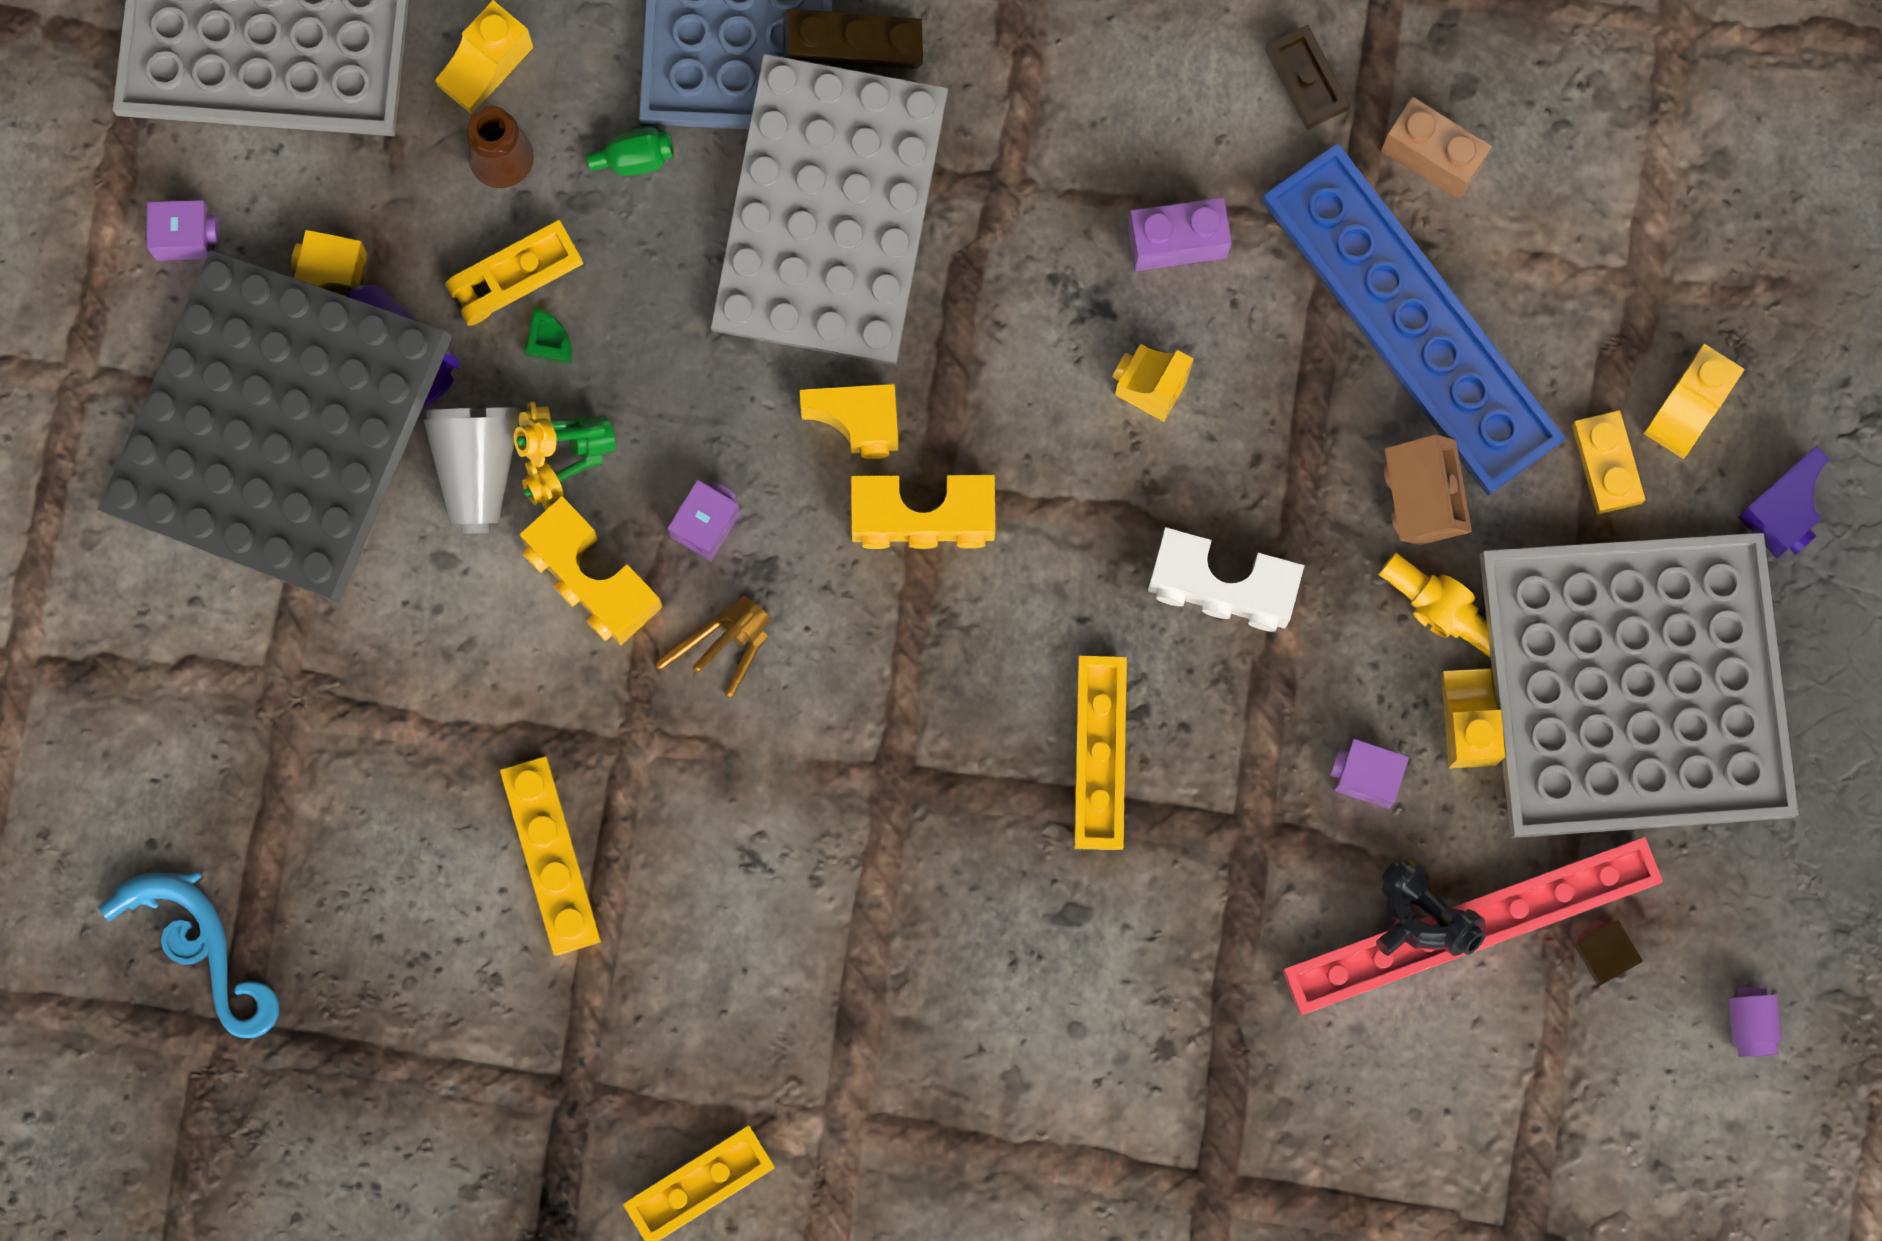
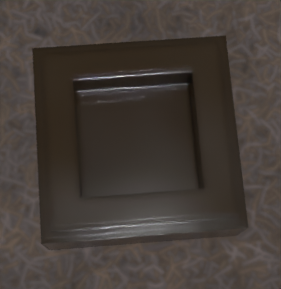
[1574,920,1643,987]

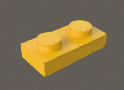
[1571,410,1646,515]

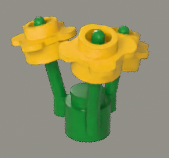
[514,401,615,510]

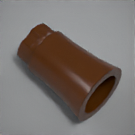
[467,106,534,188]

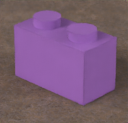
[1128,198,1232,271]

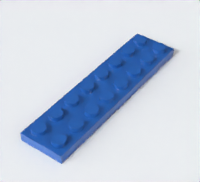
[1262,143,1566,496]

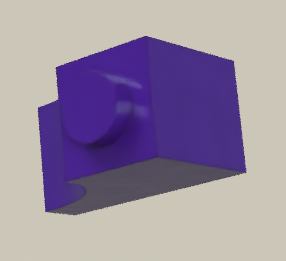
[1738,446,1830,558]

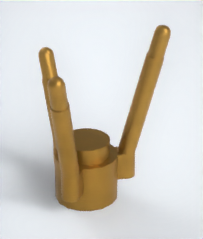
[656,596,771,698]

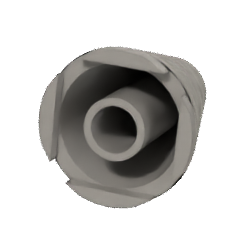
[423,408,519,534]

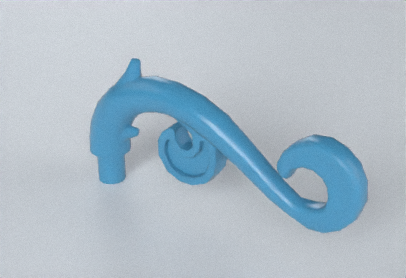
[98,872,280,1038]

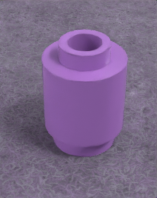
[1728,986,1782,1057]

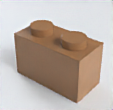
[1381,97,1492,200]
[1384,435,1472,545]

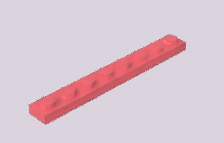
[1283,837,1663,1016]

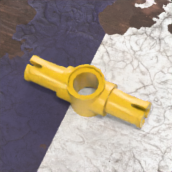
[1378,552,1491,659]

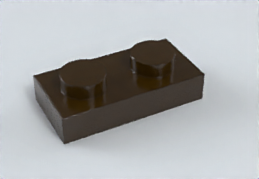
[1265,25,1350,130]

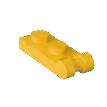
[445,220,583,326]

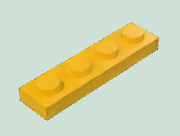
[1074,656,1127,850]
[500,756,602,956]

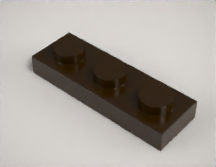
[783,9,923,69]

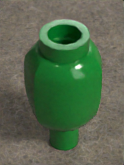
[587,126,674,176]

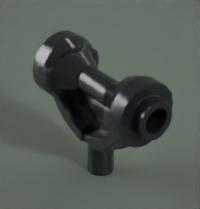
[1376,857,1486,956]

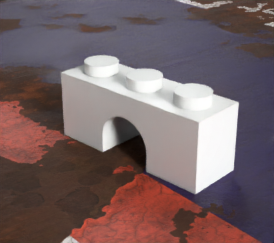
[1148,527,1305,632]

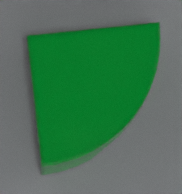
[524,307,573,365]

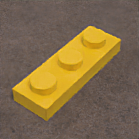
[623,1126,775,1241]

